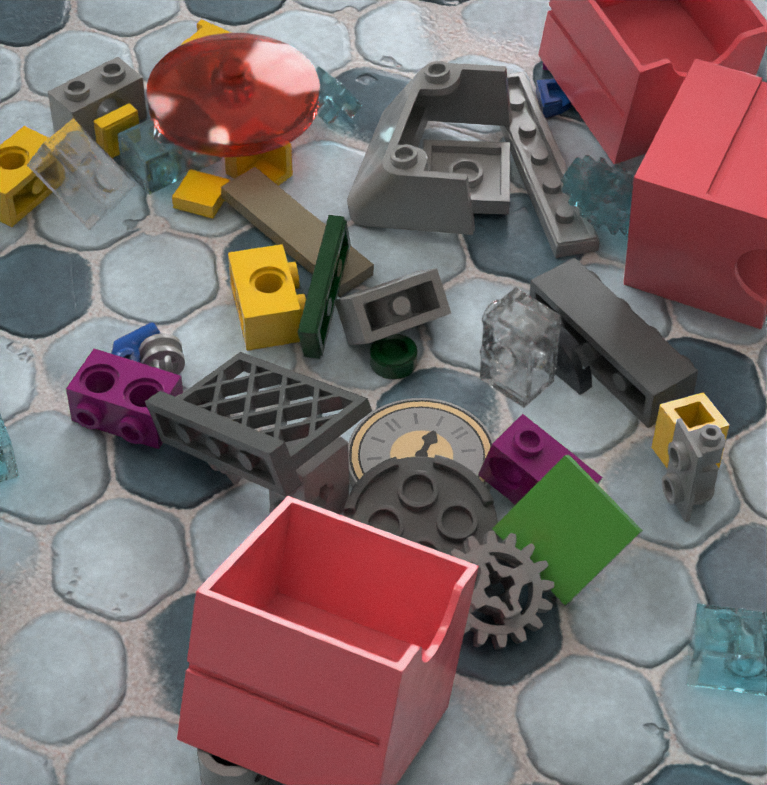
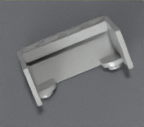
[347,61,512,235]

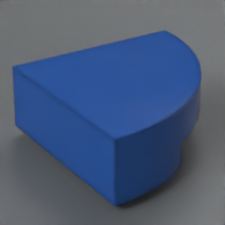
[536,79,572,118]

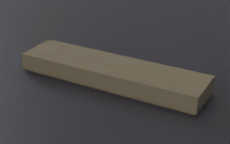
[221,167,374,297]

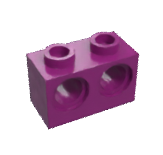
[66,348,183,449]
[478,414,603,505]

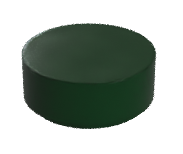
[370,333,418,379]

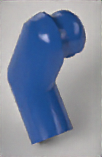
[111,322,160,363]

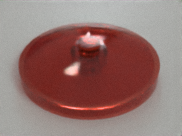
[147,33,320,157]

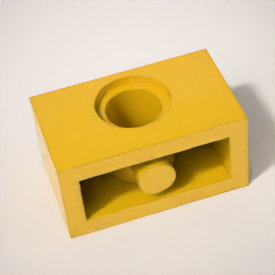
[0,126,69,227]
[228,244,306,351]

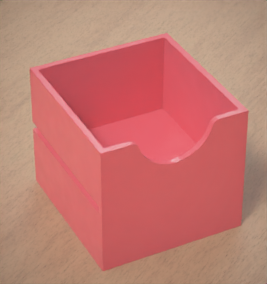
[538,0,767,164]
[624,58,767,329]
[177,496,479,785]

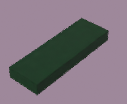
[298,215,351,359]

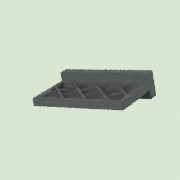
[145,352,372,497]

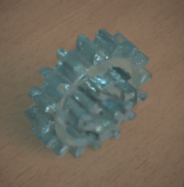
[560,155,634,237]

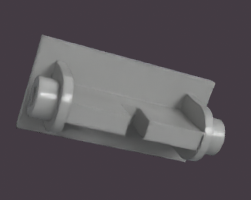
[662,418,726,522]

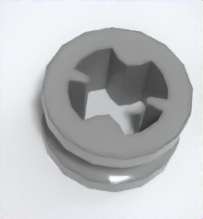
[139,333,185,374]

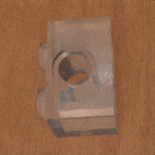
[480,287,561,408]

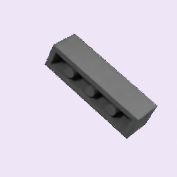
[528,257,698,428]

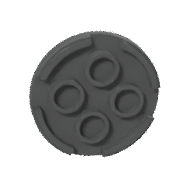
[344,454,498,554]

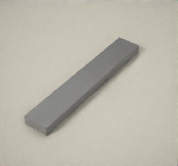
[500,72,600,258]

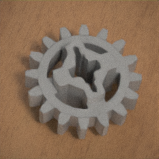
[448,531,554,650]

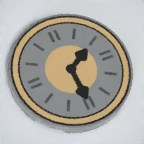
[348,398,494,491]

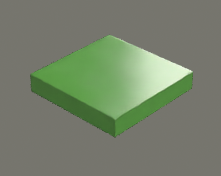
[492,455,643,605]

